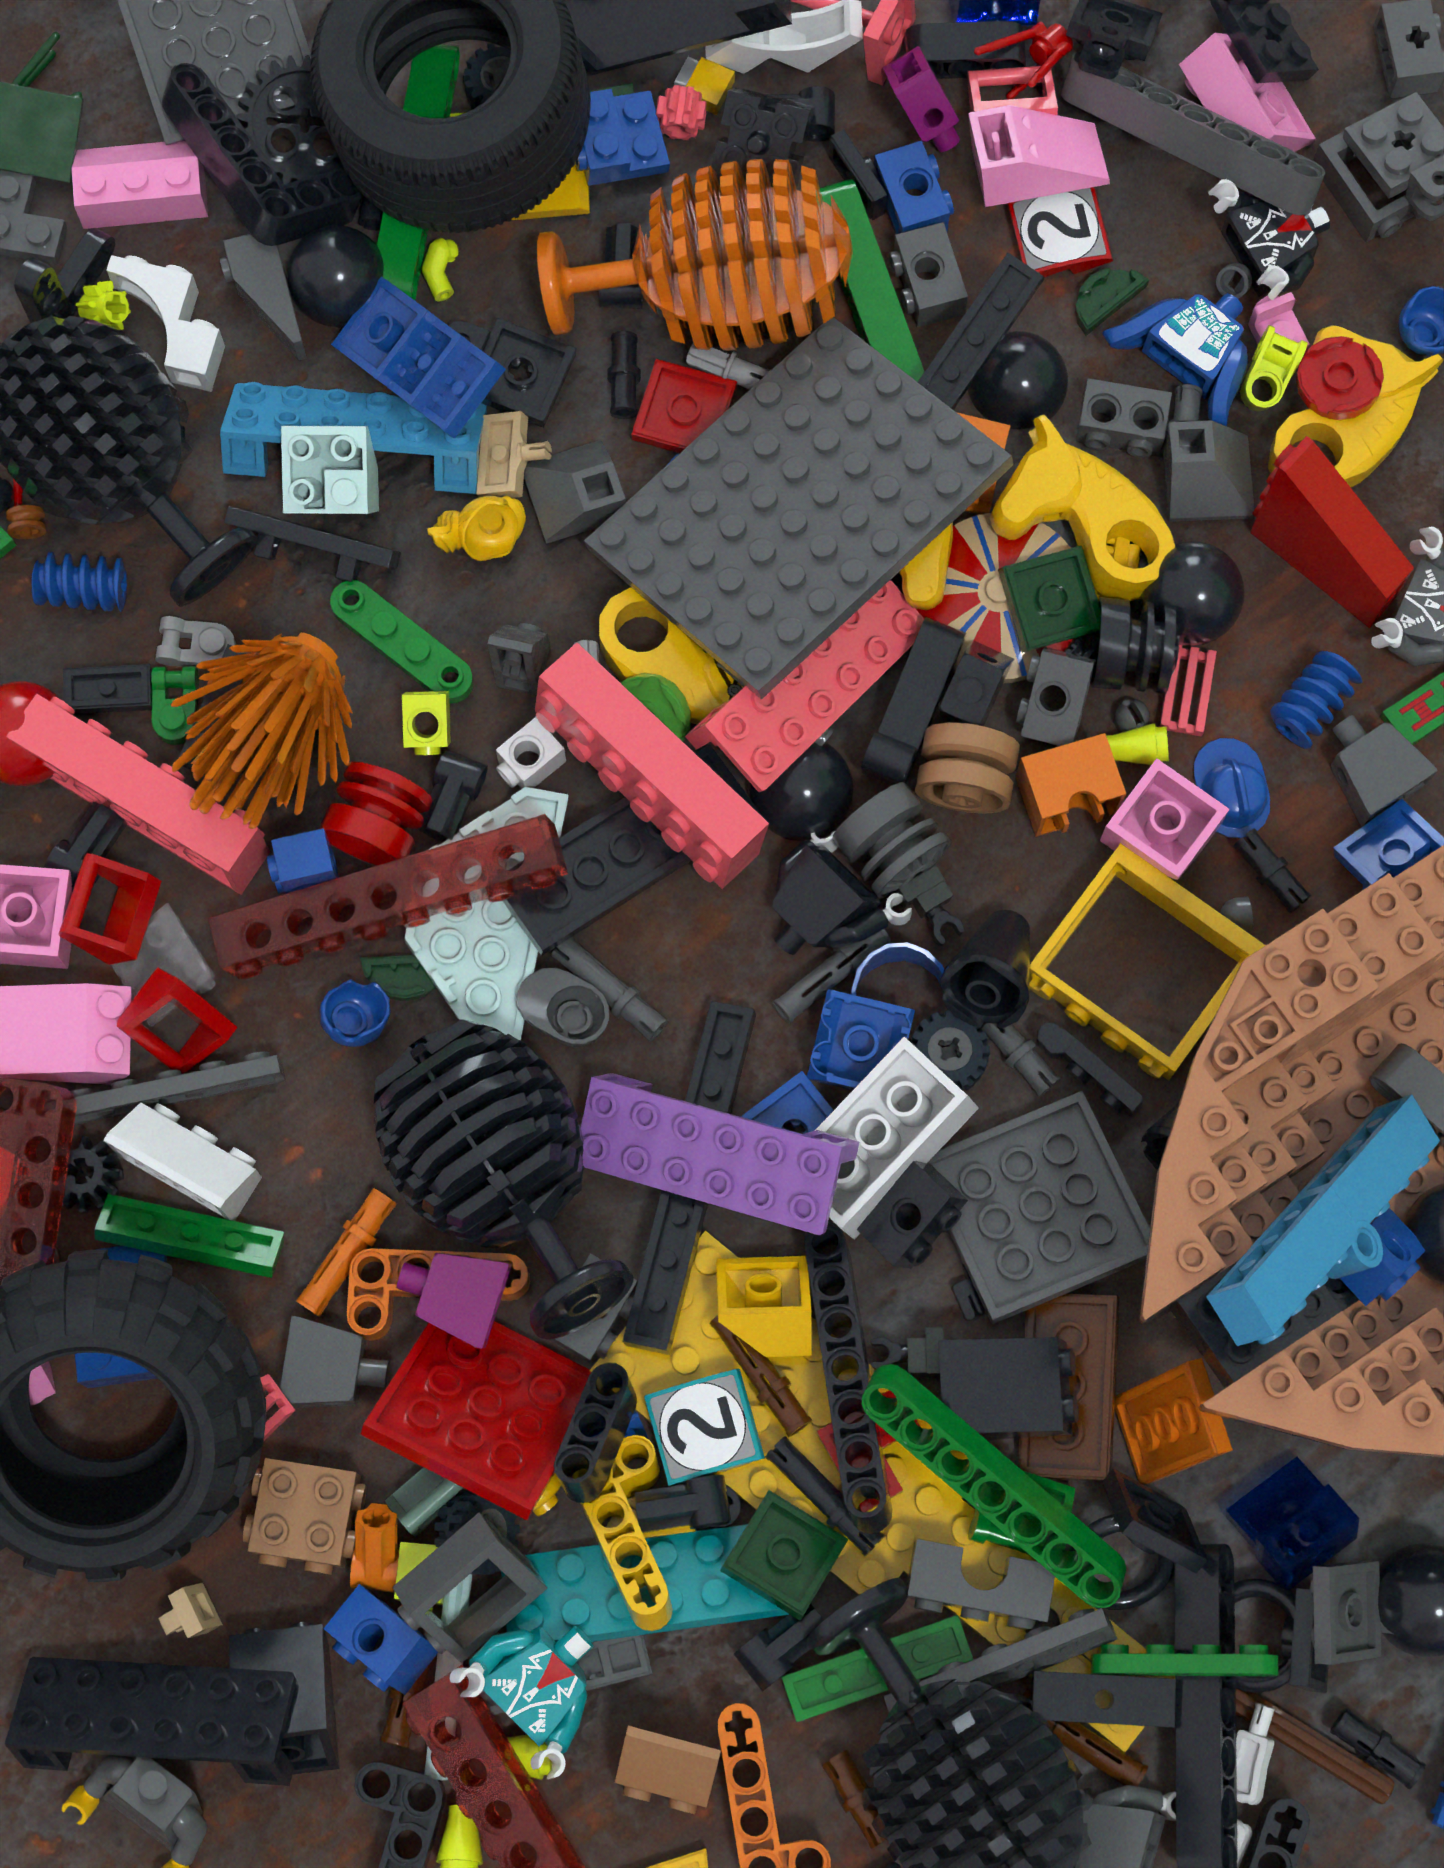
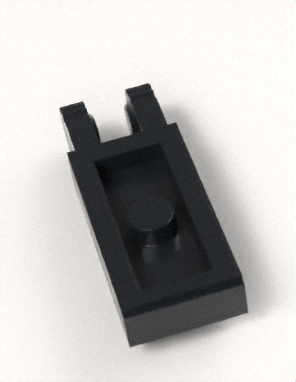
[1037,1021,1143,1117]

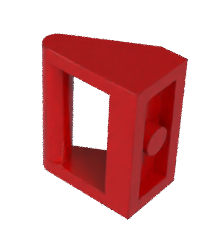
[58,853,162,965]
[117,967,238,1074]

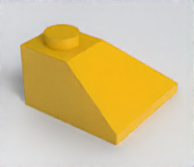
[716,1256,812,1358]

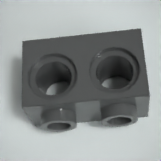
[1075,378,1172,457]

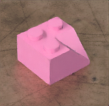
[1100,758,1229,880]
[0,865,72,969]

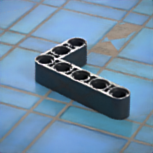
[162,63,363,246]

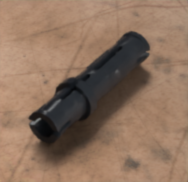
[765,1436,885,1556]

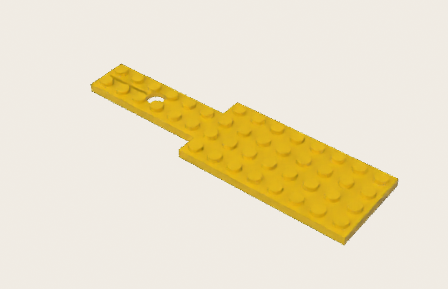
[589,1231,1175,1752]

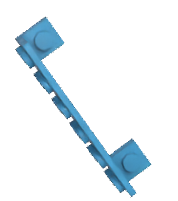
[220,382,487,494]

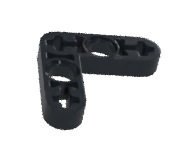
[14,228,115,323]

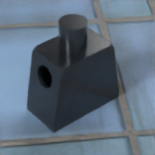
[939,641,1014,726]

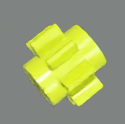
[76,281,131,330]

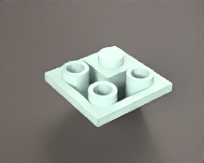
[281,426,379,514]

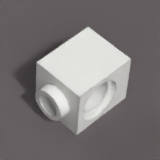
[496,717,566,789]

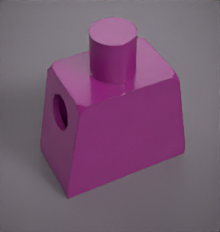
[883,46,960,152]
[396,1253,512,1349]

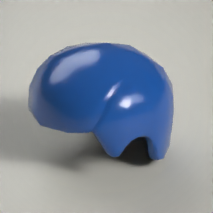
[1398,286,1444,356]
[319,979,390,1047]

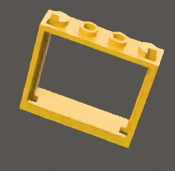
[1029,843,1266,1081]

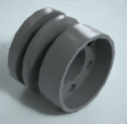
[833,782,952,899]

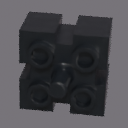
[711,87,816,188]

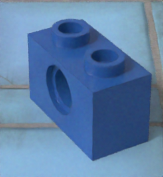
[874,141,954,234]
[267,828,343,905]
[1340,1208,1426,1306]
[324,1584,438,1695]

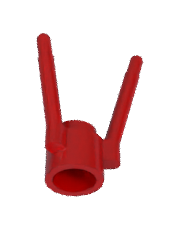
[974,21,1073,99]

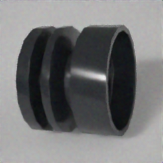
[1091,597,1180,693]

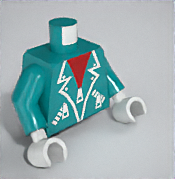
[449,1626,593,1779]

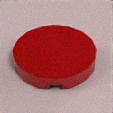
[1296,336,1384,420]

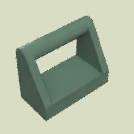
[385,1467,466,1537]

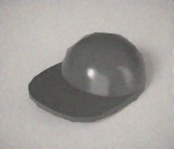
[516,968,609,1048]

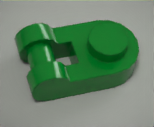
[151,666,199,745]

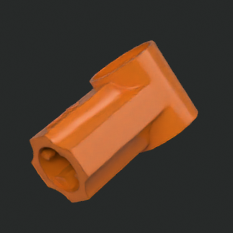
[350,1503,399,1592]

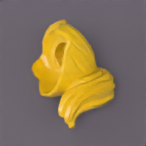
[427,496,526,561]

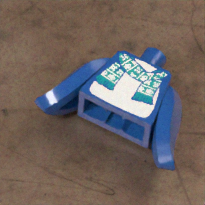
[1102,293,1248,427]

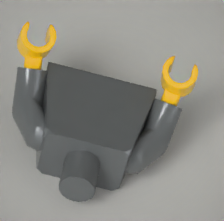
[62,1755,207,1868]

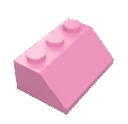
[1179,32,1316,152]
[72,141,208,229]

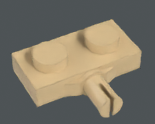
[476,411,552,498]

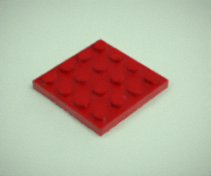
[360,1321,591,1521]

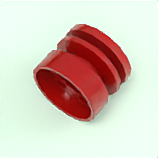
[319,762,433,870]

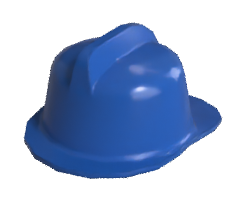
[1194,738,1270,838]

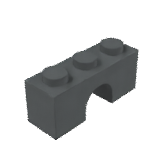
[907,1539,1055,1631]

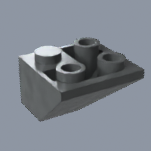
[1162,420,1254,522]
[524,440,626,544]

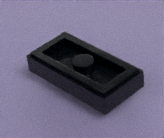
[829,129,887,220]
[63,664,152,714]

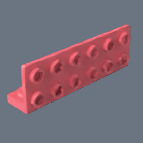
[685,580,924,792]

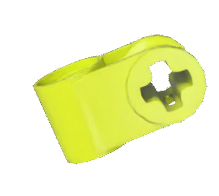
[1240,325,1308,411]

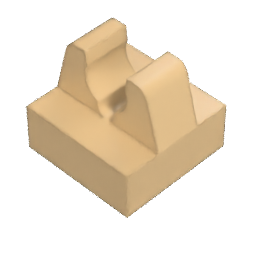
[158,1583,223,1638]

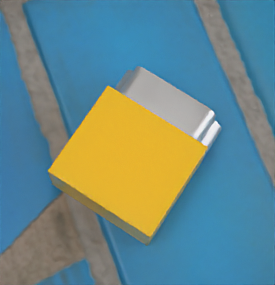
[674,57,735,115]

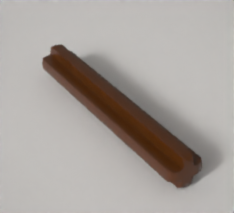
[1236,1689,1395,1804]

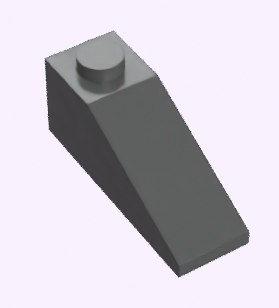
[219,234,307,361]
[487,623,550,696]

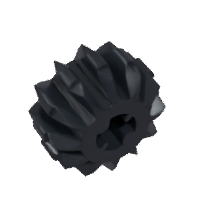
[45,1136,124,1214]

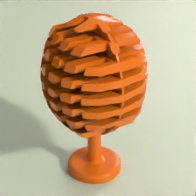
[537,159,853,351]

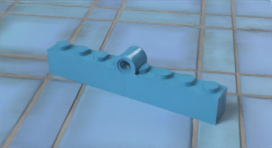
[1206,1094,1440,1346]

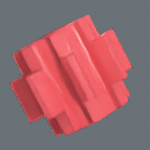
[656,85,707,141]

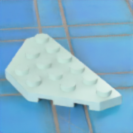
[405,787,569,1041]

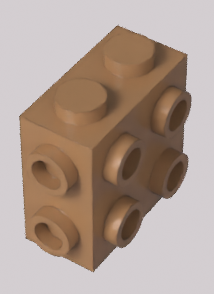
[243,1458,367,1575]

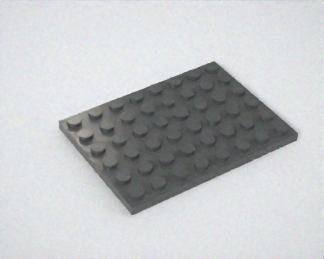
[584,317,1014,699]

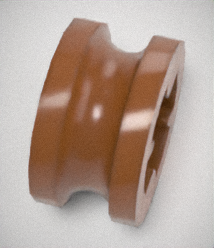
[6,505,46,540]

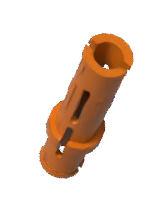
[296,1188,397,1317]

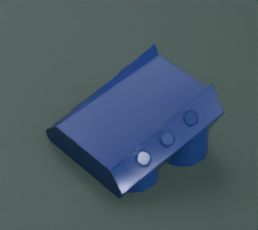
[807,989,915,1091]

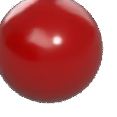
[0,681,62,786]

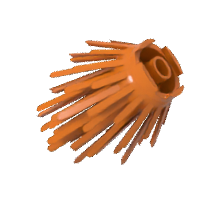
[171,632,353,829]

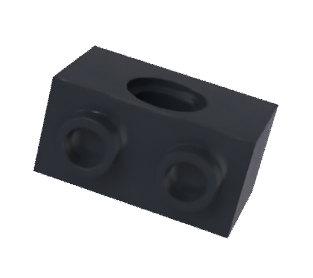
[857,1161,968,1269]

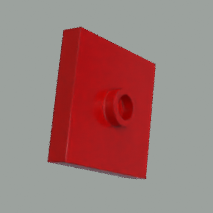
[631,359,737,453]

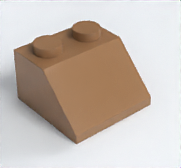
[615,1726,721,1814]

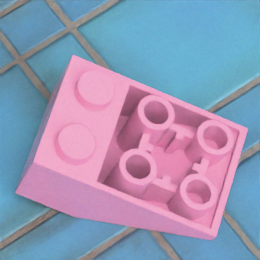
[968,105,1110,207]

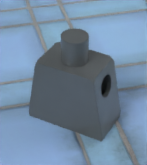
[1331,715,1438,827]
[280,1316,390,1408]

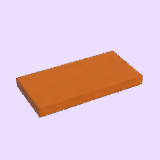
[1115,1358,1233,1485]

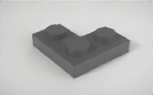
[0,170,67,265]

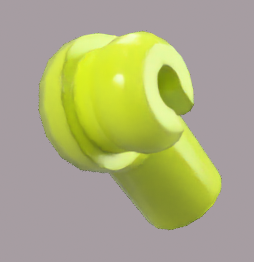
[421,238,459,302]

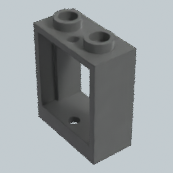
[1313,131,1438,243]
[393,1512,547,1663]

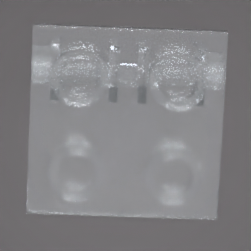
[111,903,216,1027]

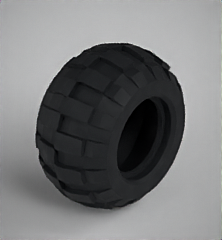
[0,1250,266,1582]

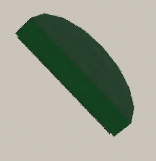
[1075,268,1149,336]
[360,955,436,1001]

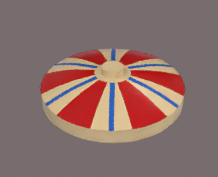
[915,513,1076,684]

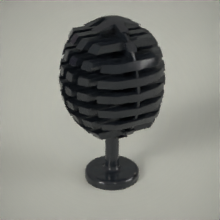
[0,315,257,607]
[374,1019,633,1339]
[807,1578,1093,1868]

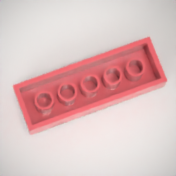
[535,643,769,889]
[6,693,270,895]

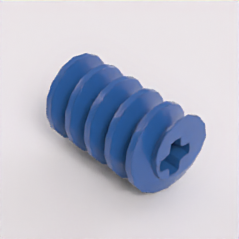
[32,552,127,612]
[1270,651,1363,749]

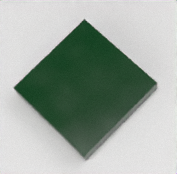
[0,82,84,183]
[998,545,1101,653]
[720,1490,849,1620]

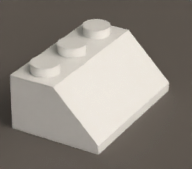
[104,1103,262,1221]

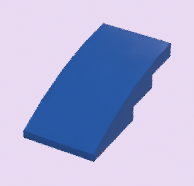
[331,276,506,439]

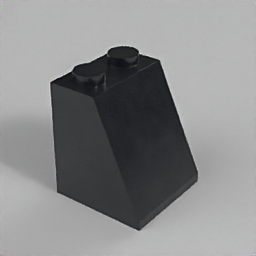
[938,1337,1079,1440]
[229,1622,340,1775]

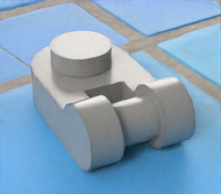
[155,616,236,667]

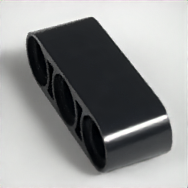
[905,21,1026,79]
[554,1363,637,1503]

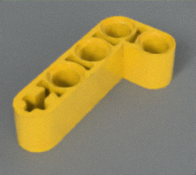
[572,1435,673,1631]

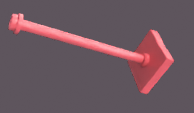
[790,0,916,86]

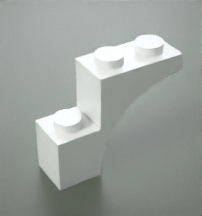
[705,0,863,74]
[106,255,225,392]

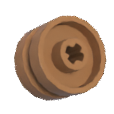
[915,722,1020,814]

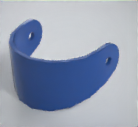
[850,942,944,995]

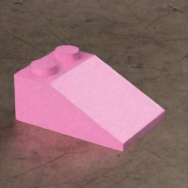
[0,983,131,1085]

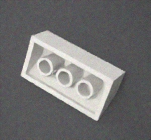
[815,1037,979,1240]

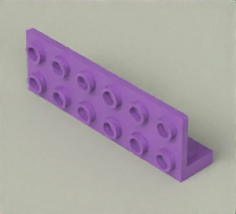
[581,1073,860,1235]

